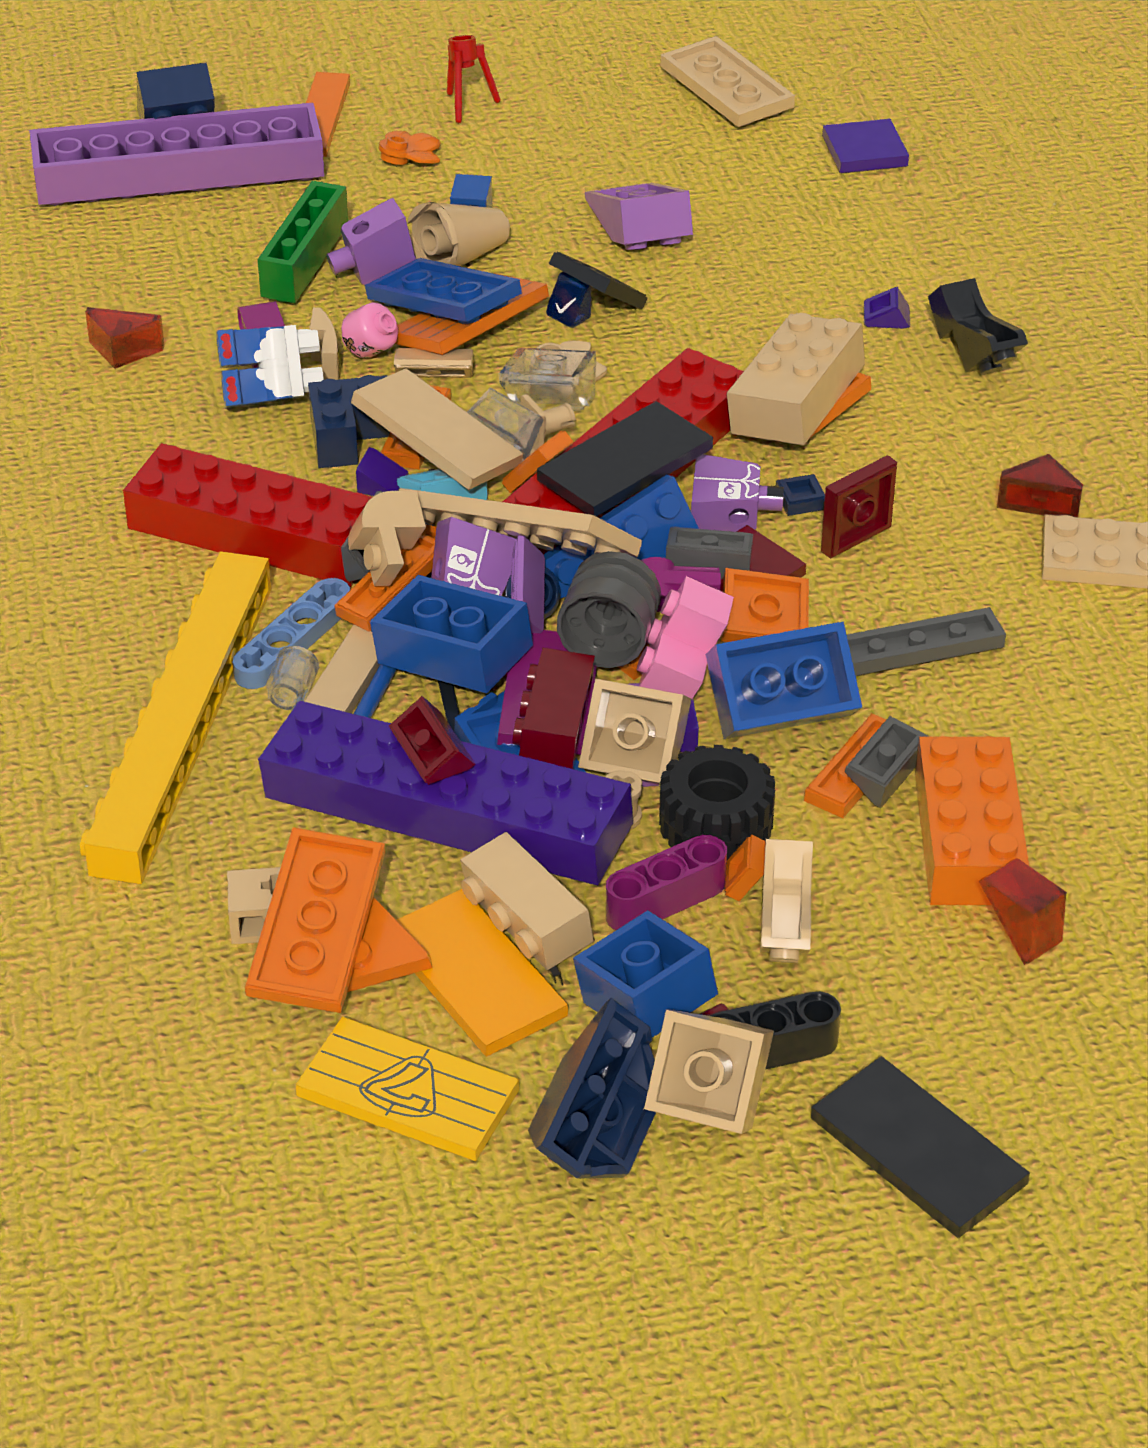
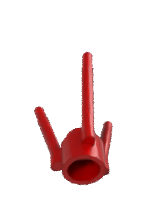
[446,35,501,123]

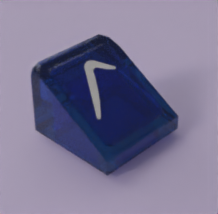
[546,272,591,328]

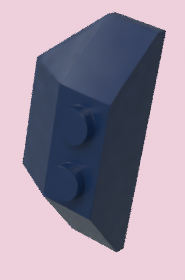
[528,998,656,1179]

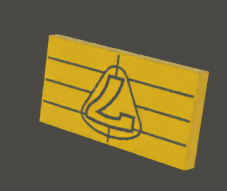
[295,1017,519,1161]

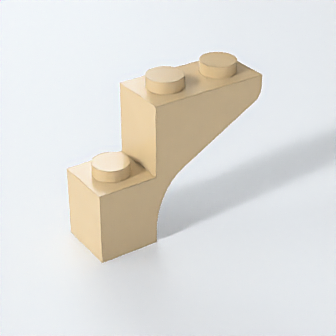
[760,839,813,963]

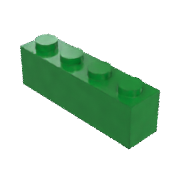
[257,181,348,303]

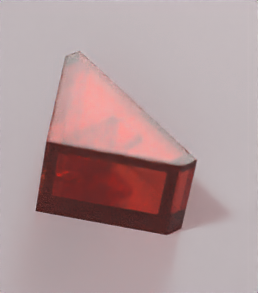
[85,307,165,369]
[997,454,1083,517]
[979,858,1067,965]

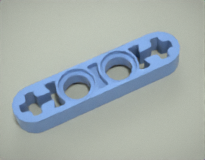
[233,578,350,689]

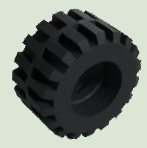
[659,745,775,860]

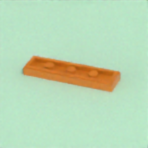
[306,72,350,157]

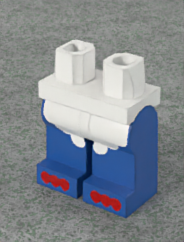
[216,325,324,408]

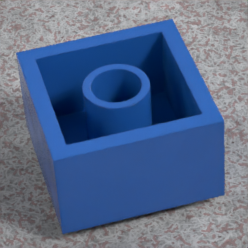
[573,910,718,1038]

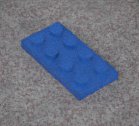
[365,258,522,324]

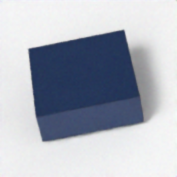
[776,474,825,516]

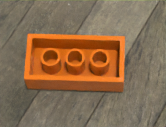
[915,736,1029,906]

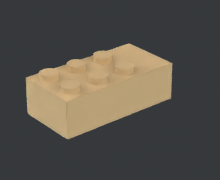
[727,313,865,445]

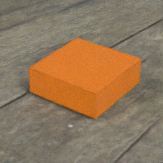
[725,835,765,901]

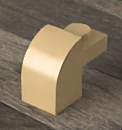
[348,491,426,586]

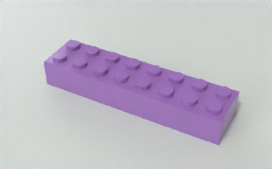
[29,103,324,206]

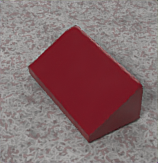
[389,696,476,785]

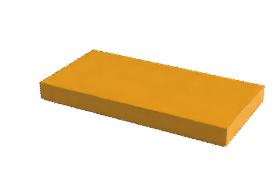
[397,889,568,1057]

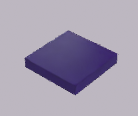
[822,118,909,173]

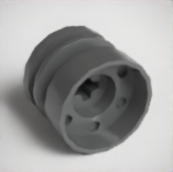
[557,551,661,668]

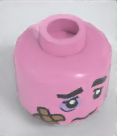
[341,302,398,358]

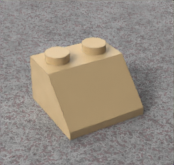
[578,678,691,783]
[644,1009,774,1134]

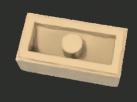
[394,348,473,378]

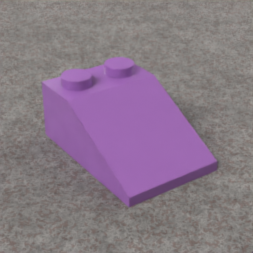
[585,182,693,250]

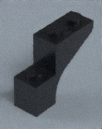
[928,278,1028,375]

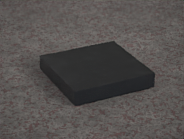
[549,251,648,309]

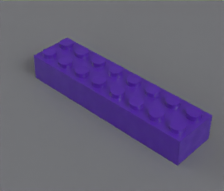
[258,700,633,886]

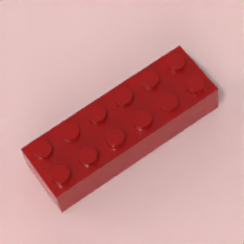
[123,443,372,587]

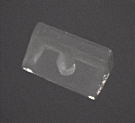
[467,387,544,461]

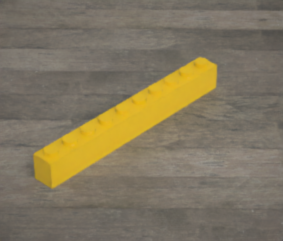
[80,551,271,885]

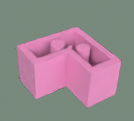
[636,576,734,699]

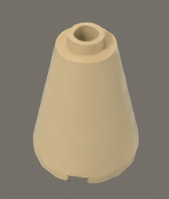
[407,202,510,266]

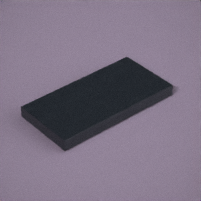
[537,401,713,517]
[811,1056,1030,1239]

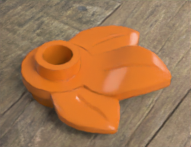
[378,131,441,165]

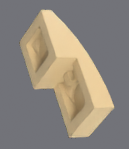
[309,307,339,380]

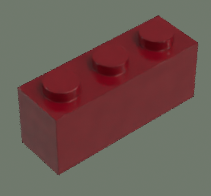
[512,647,595,769]

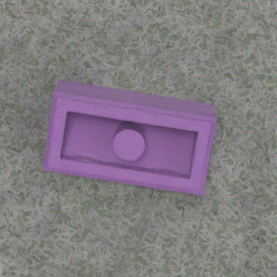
[511,536,545,633]

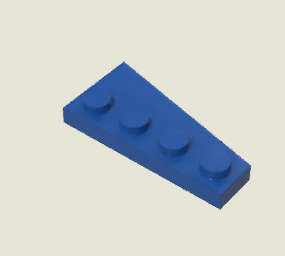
[544,475,699,599]

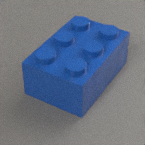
[370,575,533,693]
[705,621,863,739]

